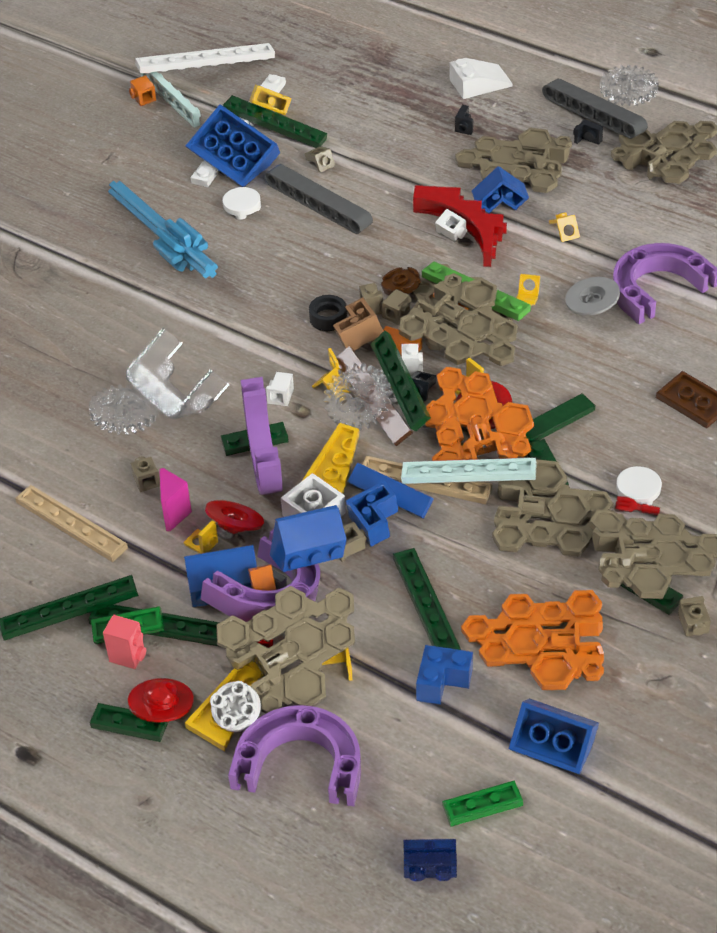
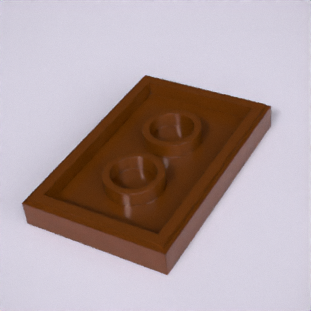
[656,371,717,429]

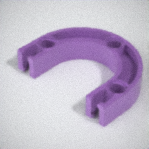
[613,243,717,325]
[240,377,283,495]
[201,529,320,622]
[228,705,361,806]

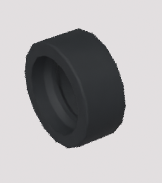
[309,295,347,332]

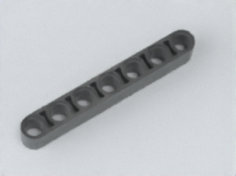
[542,78,648,139]
[265,164,373,234]

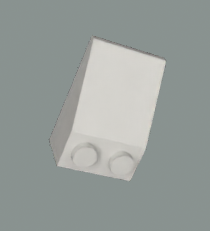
[449,58,512,99]

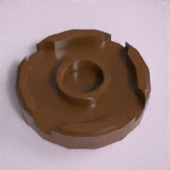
[381,267,421,296]

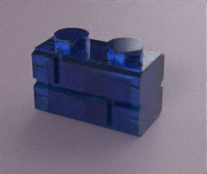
[403,839,457,881]

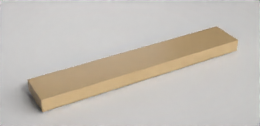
[362,456,492,504]
[15,485,128,562]

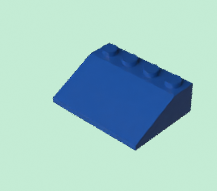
[186,104,280,187]

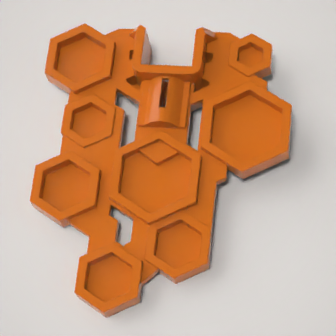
[425,367,534,461]
[461,590,604,690]

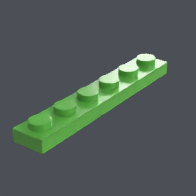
[422,261,531,321]

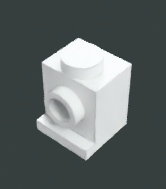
[435,209,467,242]
[401,344,423,375]
[266,372,294,406]

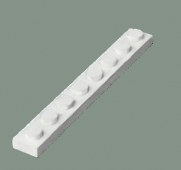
[135,43,275,74]

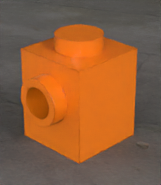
[129,75,157,106]

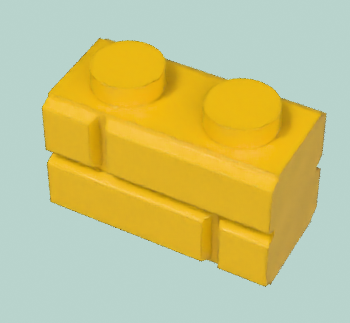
[249,84,292,115]

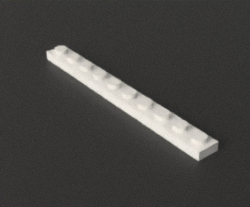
[190,74,286,187]

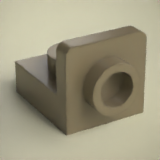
[305,147,335,172]

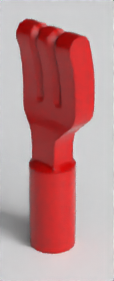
[615,496,661,516]

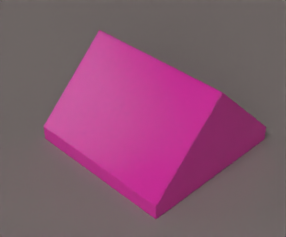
[160,468,192,531]

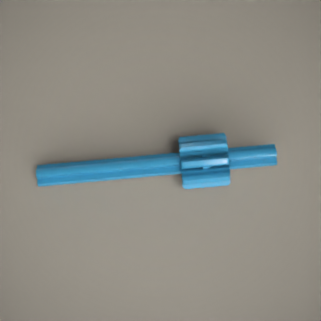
[108,181,218,278]

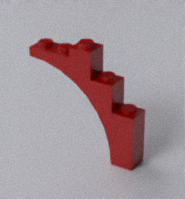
[413,185,507,267]

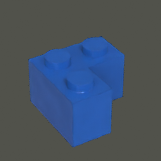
[471,166,529,213]
[346,480,399,547]
[416,645,473,705]

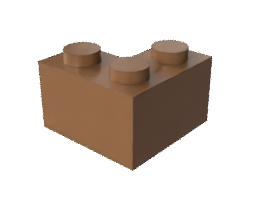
[333,297,383,351]

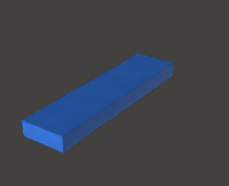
[347,462,434,519]

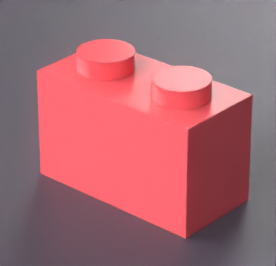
[103,615,146,669]

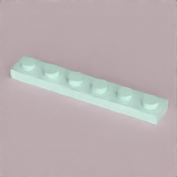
[140,71,201,128]
[401,458,536,484]

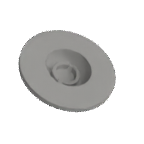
[565,277,620,315]

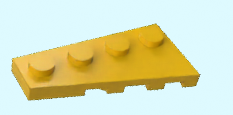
[302,423,359,494]
[185,661,263,752]

